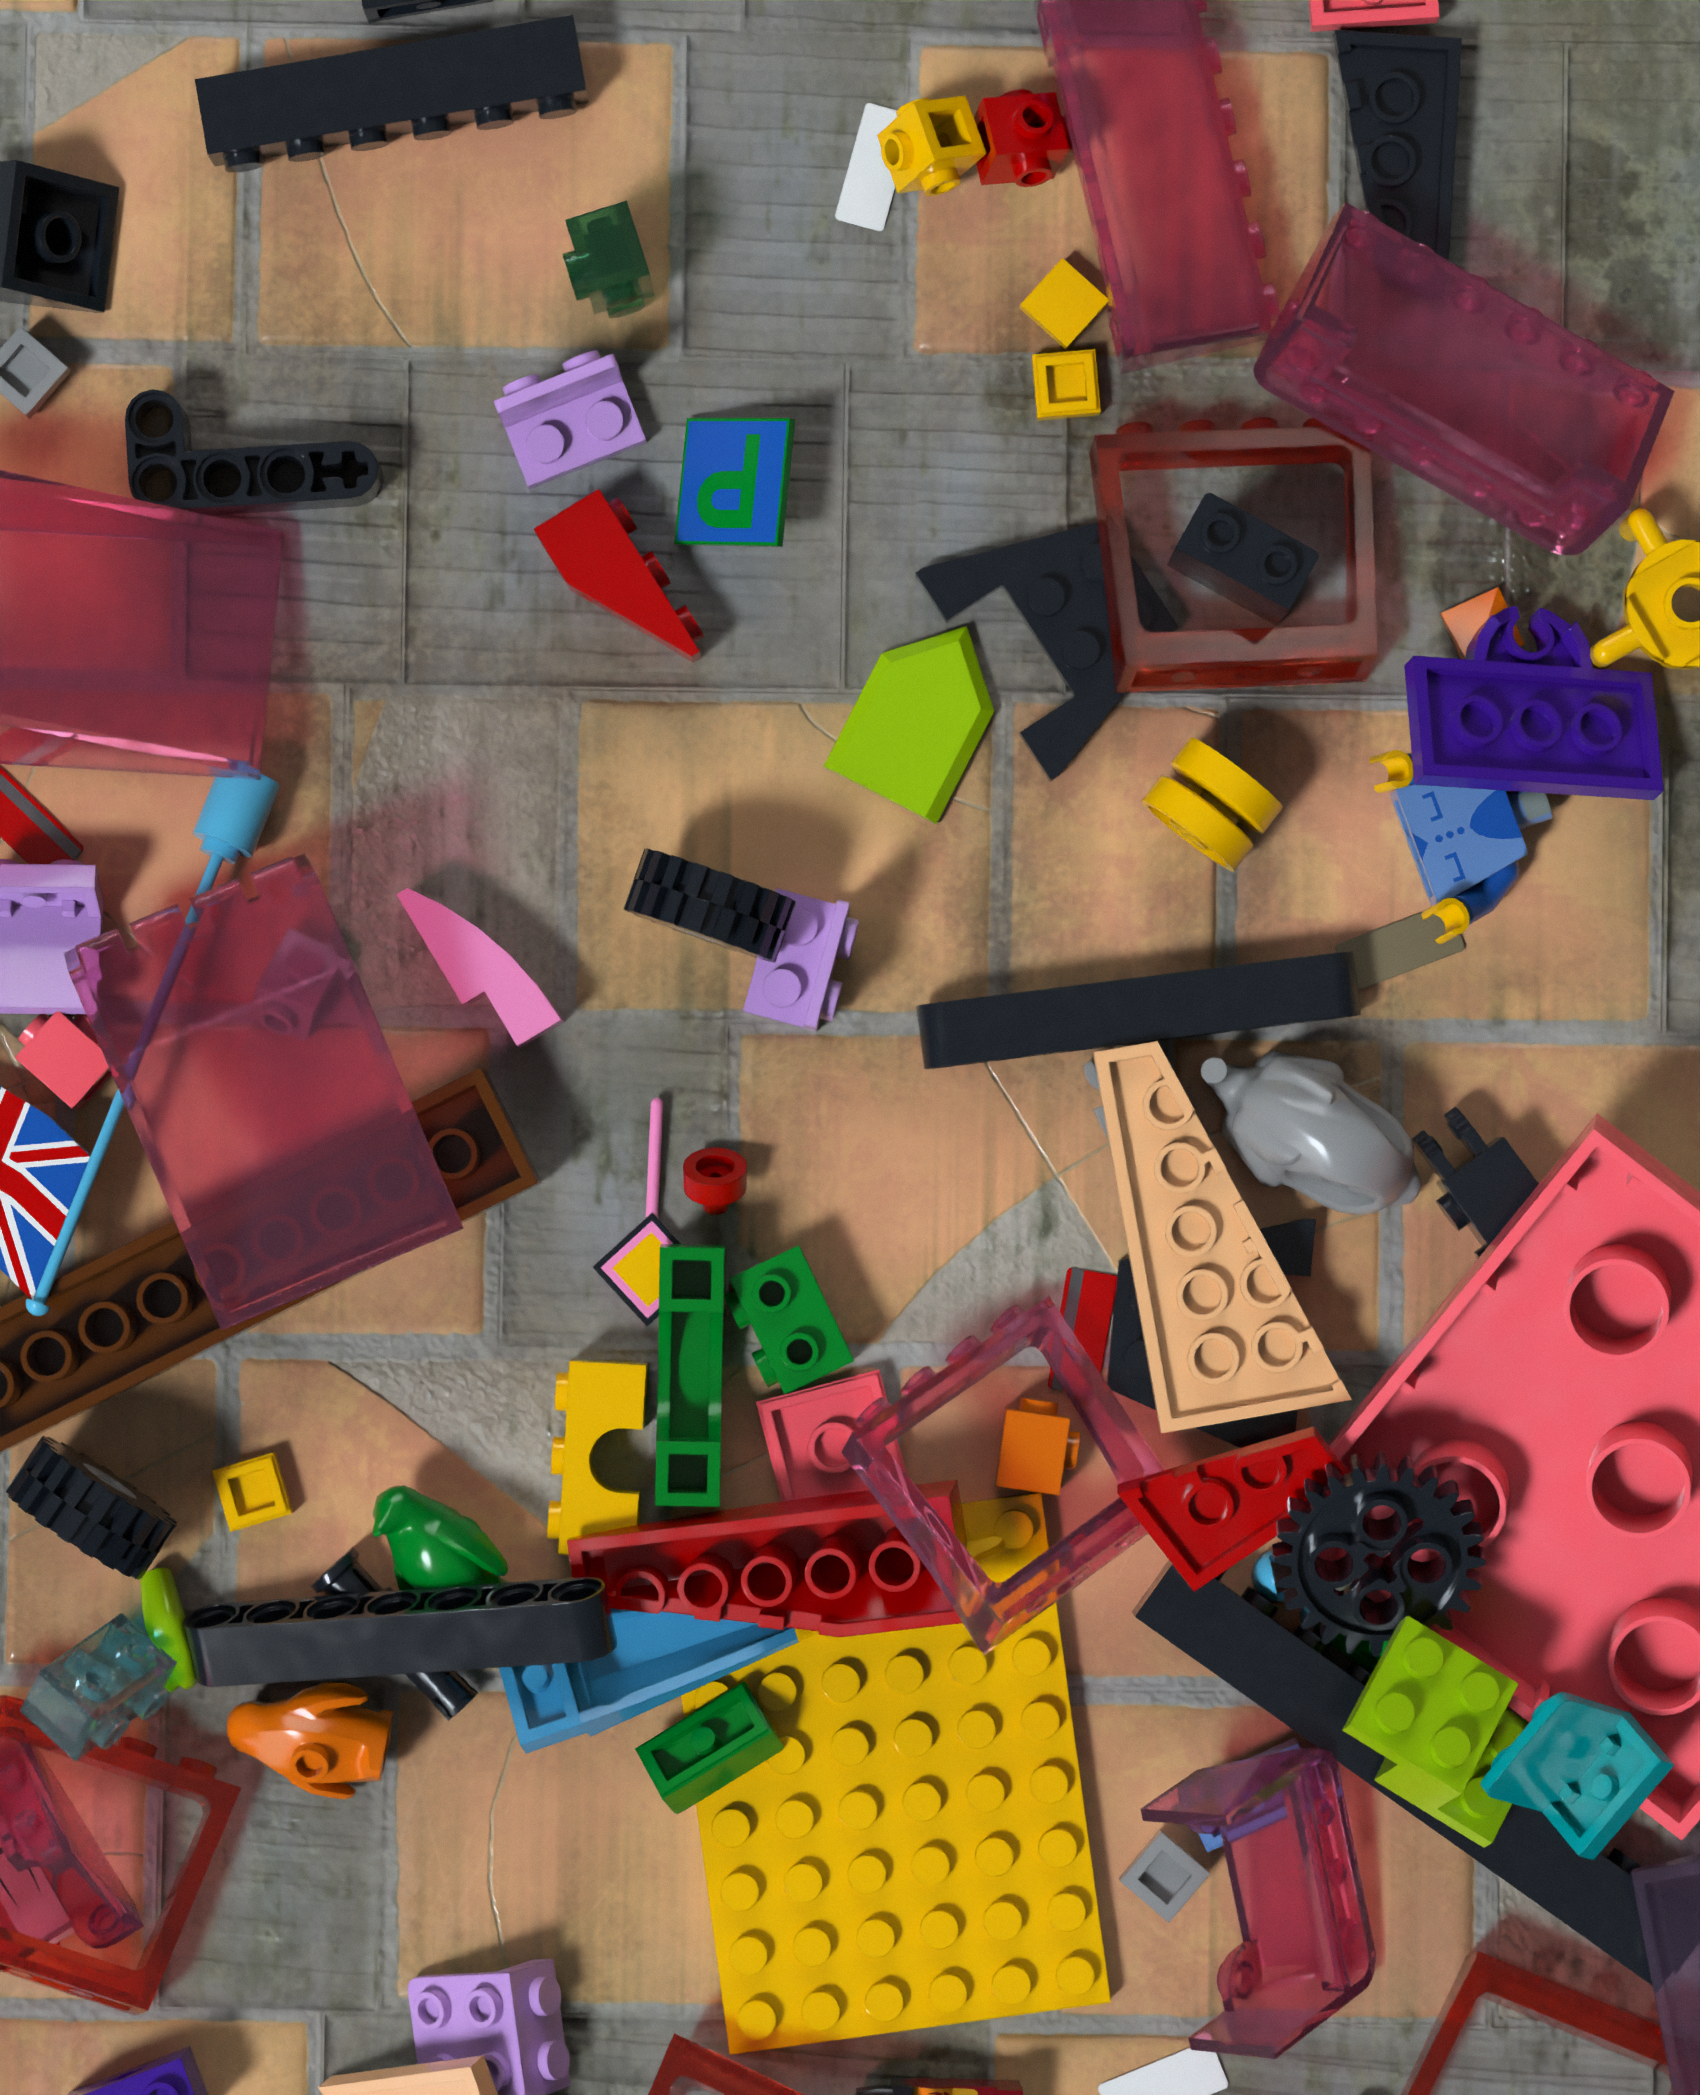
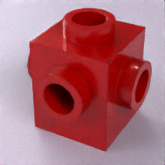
[974,89,1073,187]

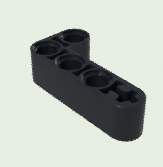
[125,389,384,518]

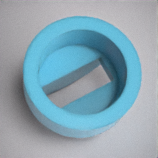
[1252,1550,1285,1602]

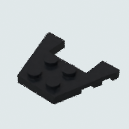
[915,519,1178,782]
[1106,1218,1316,1448]

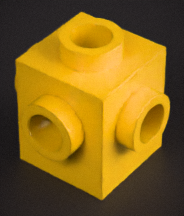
[877,95,987,196]

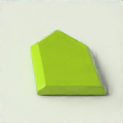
[823,626,994,825]

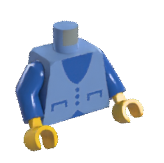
[1369,750,1552,944]

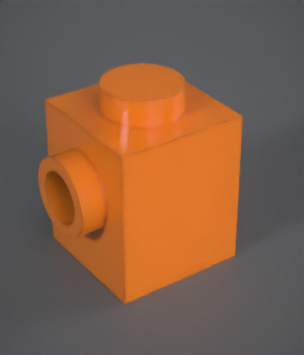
[994,1397,1080,1495]

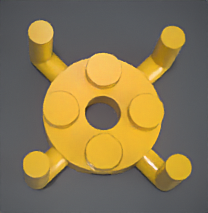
[1590,508,1700,669]

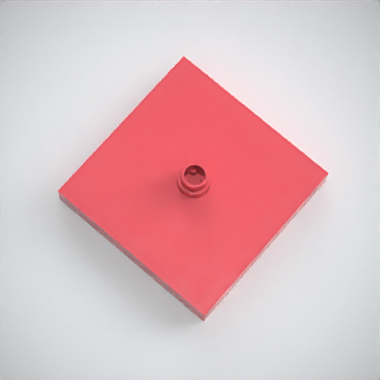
[1318,1113,1700,1841]

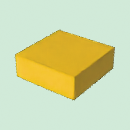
[1019,258,1110,350]
[1031,349,1101,421]
[212,1451,294,1532]

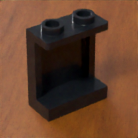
[1167,493,1319,627]

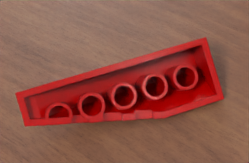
[567,1479,969,1637]

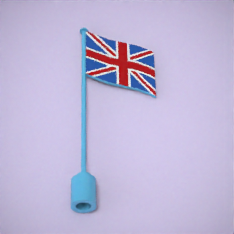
[0,761,280,1316]

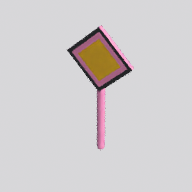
[592,1098,681,1326]

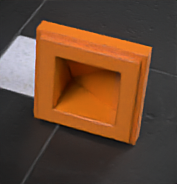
[1440,587,1525,659]

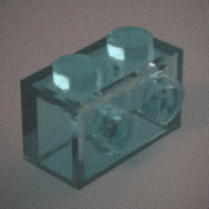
[20,1613,177,1762]

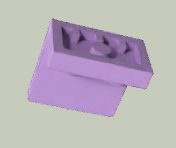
[494,350,647,490]
[743,888,859,1032]

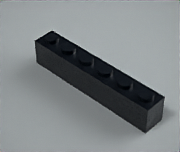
[195,15,589,172]

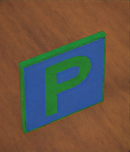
[674,418,795,547]

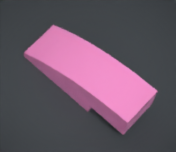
[396,888,564,1048]

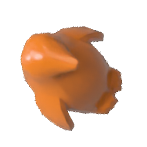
[227,1682,394,1799]

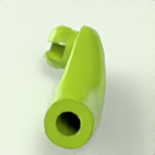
[140,1567,197,1692]

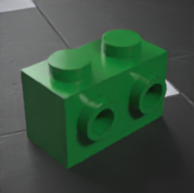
[724,1245,854,1394]

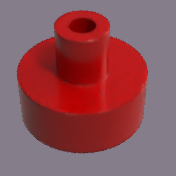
[683,1147,747,1215]

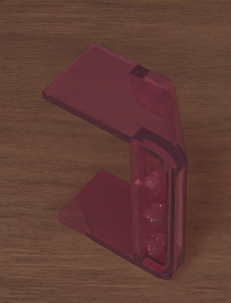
[1140,1748,1376,2059]

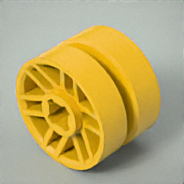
[1141,737,1283,872]

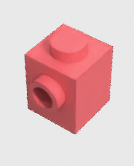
[15,1012,123,1110]

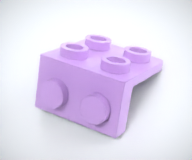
[0,859,104,1014]
[408,1959,571,2095]

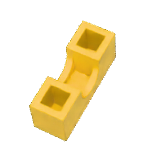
[547,1359,649,1555]

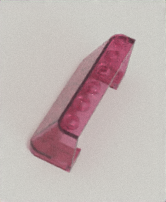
[1034,0,1280,374]
[1253,202,1675,555]

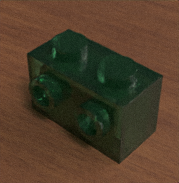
[562,200,655,318]

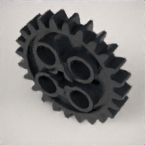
[1272,1452,1486,1657]

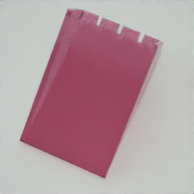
[0,470,284,780]
[64,853,464,1330]

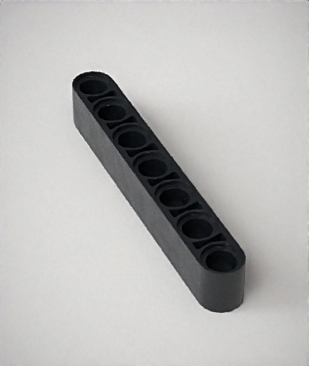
[916,951,1361,1069]
[183,1577,617,1687]

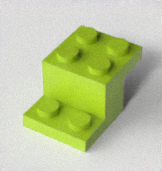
[1342,1616,1529,1848]

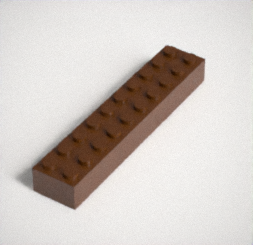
[0,1067,542,1454]

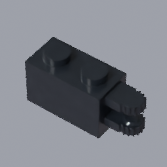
[1412,1106,1539,1259]

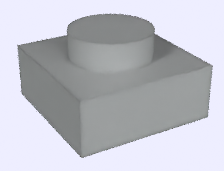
[0,326,72,419]
[1119,1830,1210,1923]

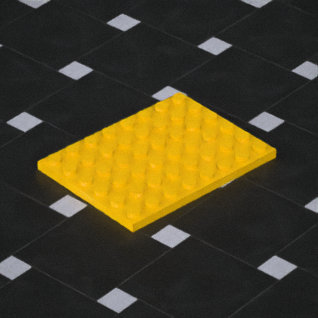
[681,1492,1111,2055]

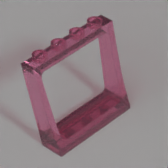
[841,1296,1164,1654]

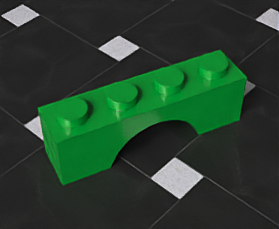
[655,1244,725,1507]

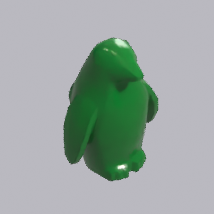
[372,1485,508,1590]

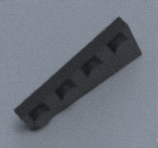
[1333,30,1462,295]

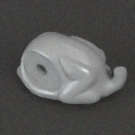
[1200,1050,1421,1215]

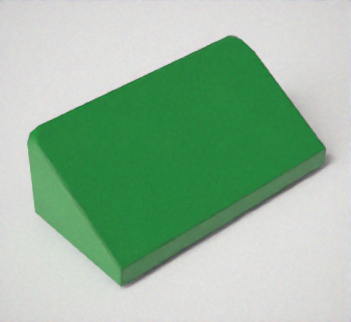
[635,1681,784,1814]

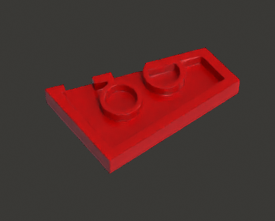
[1117,1426,1349,1592]

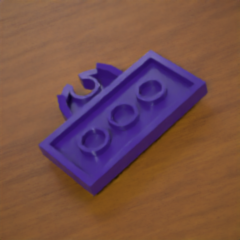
[1404,606,1664,800]

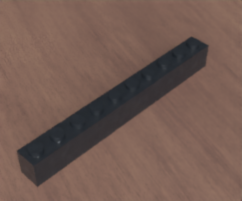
[1132,1560,1700,1992]

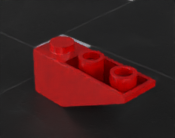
[534,489,705,663]

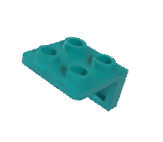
[1481,1692,1675,1860]

